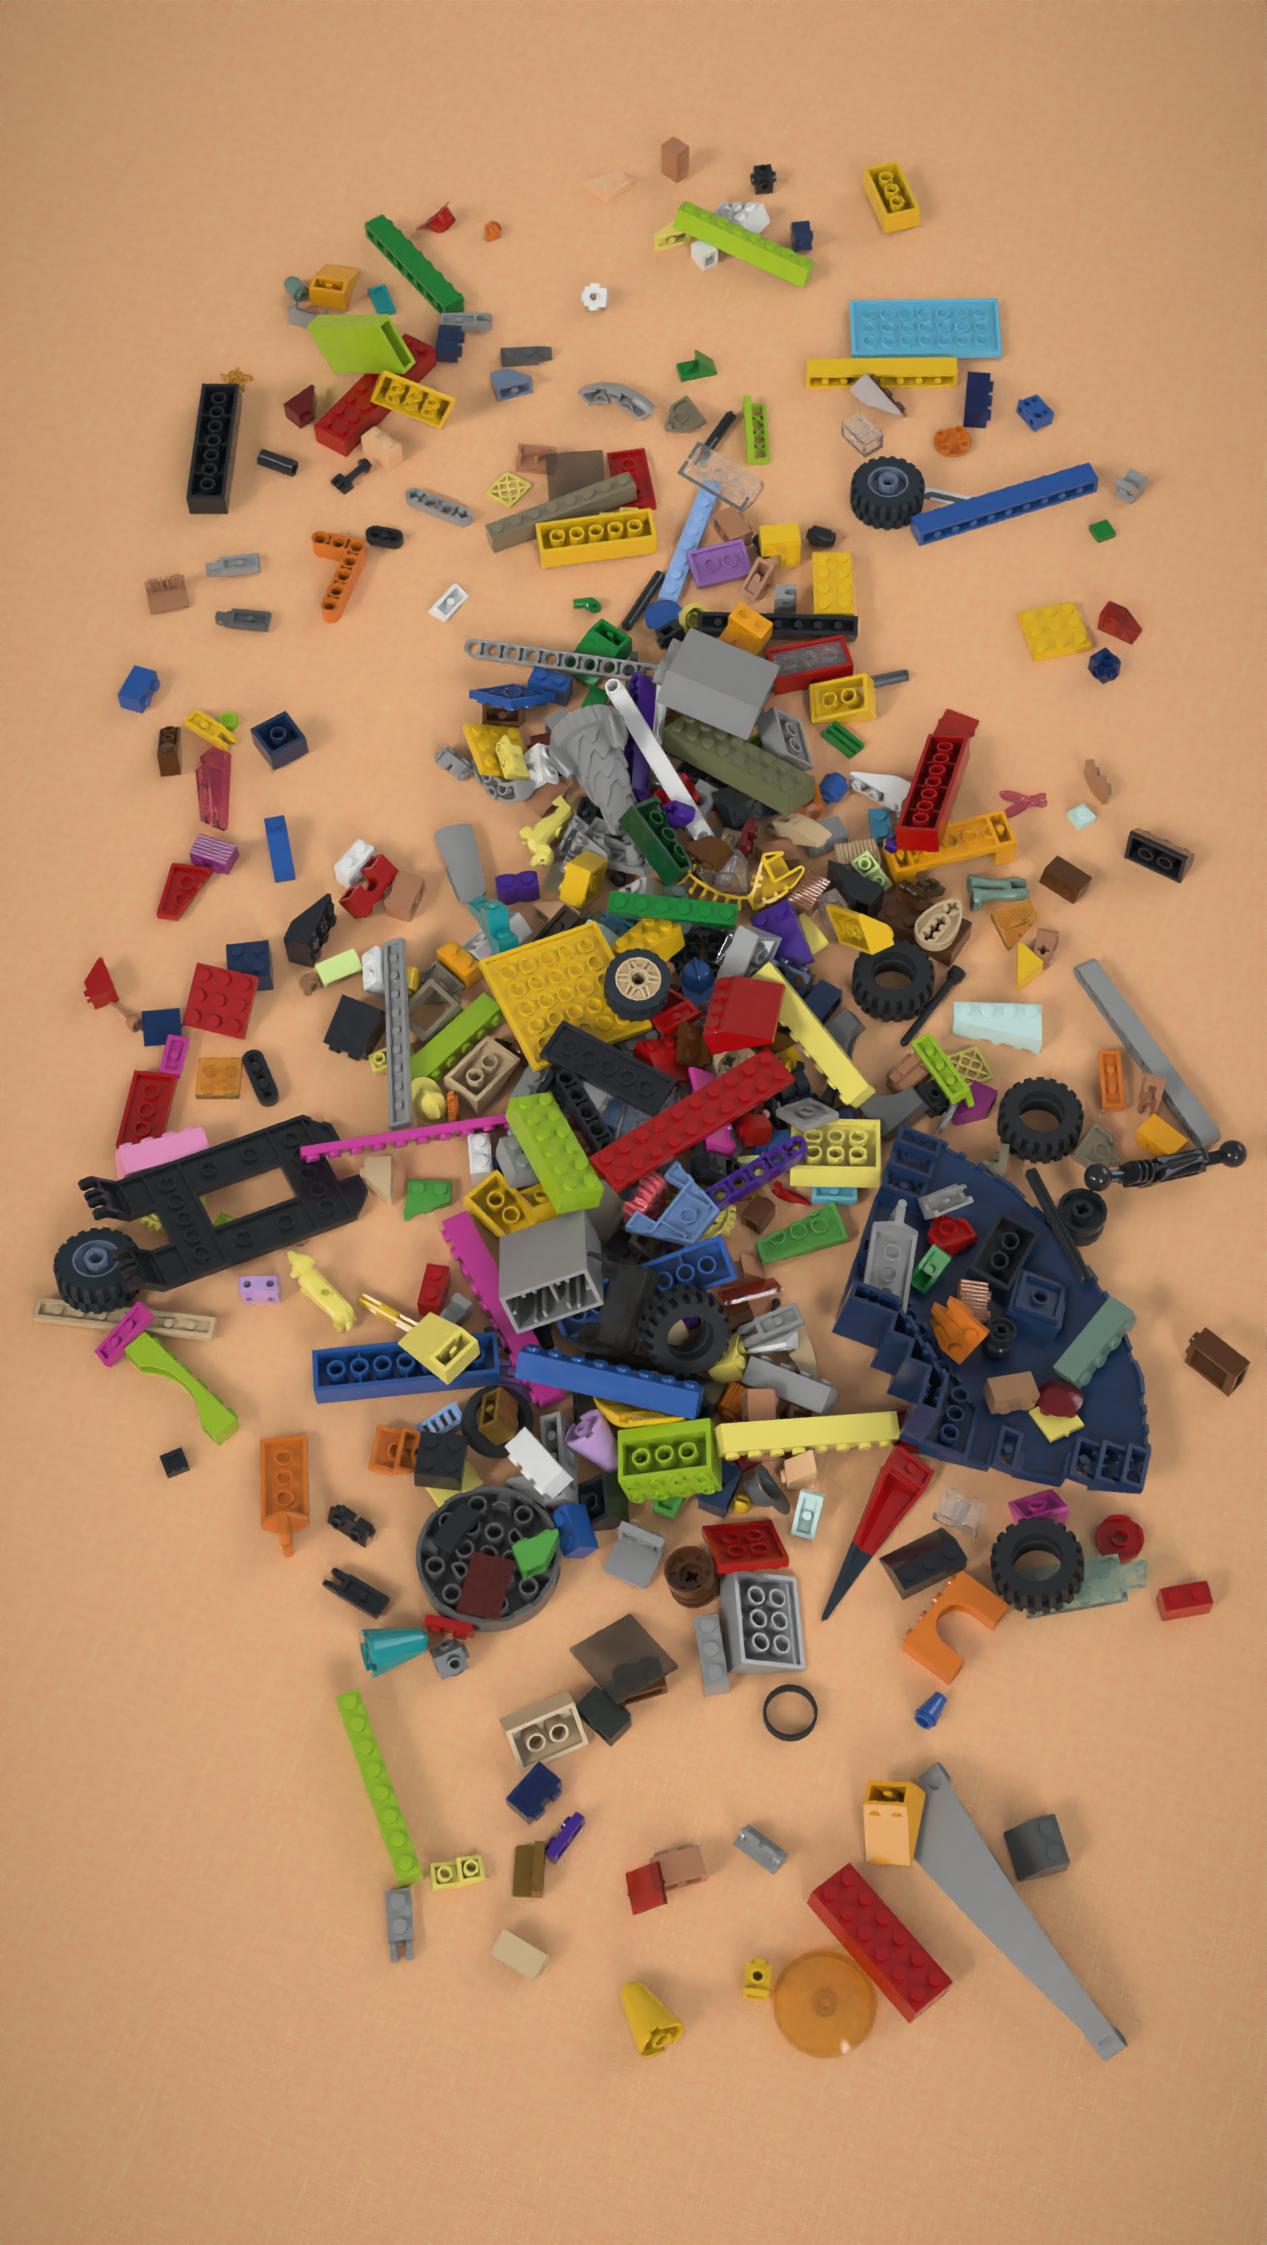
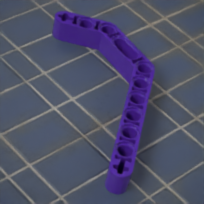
[624,671,696,830]
[660,1136,808,1330]

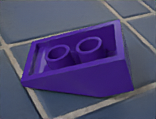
[750,899,815,976]

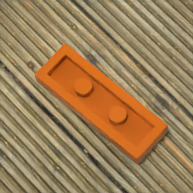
[1097,1050,1125,1111]

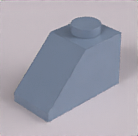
[490,368,533,402]

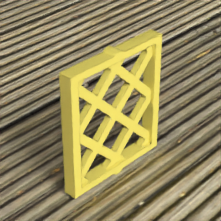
[486,471,532,509]
[947,1046,993,1087]

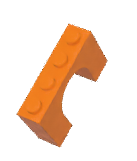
[902,1570,1009,1686]

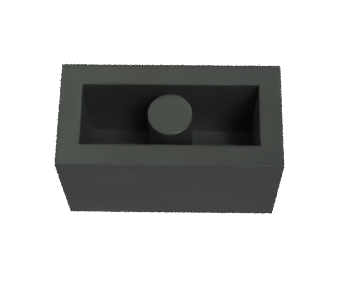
[576,1686,632,1747]

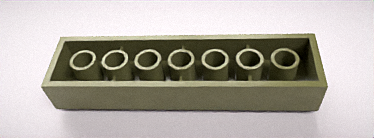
[662,714,816,817]

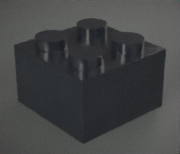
[414,1431,468,1491]

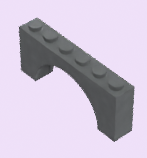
[825,1008,930,1142]

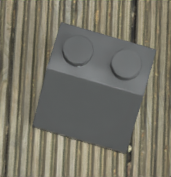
[1003,1813,1070,1883]

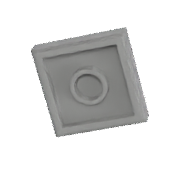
[776,1097,839,1132]

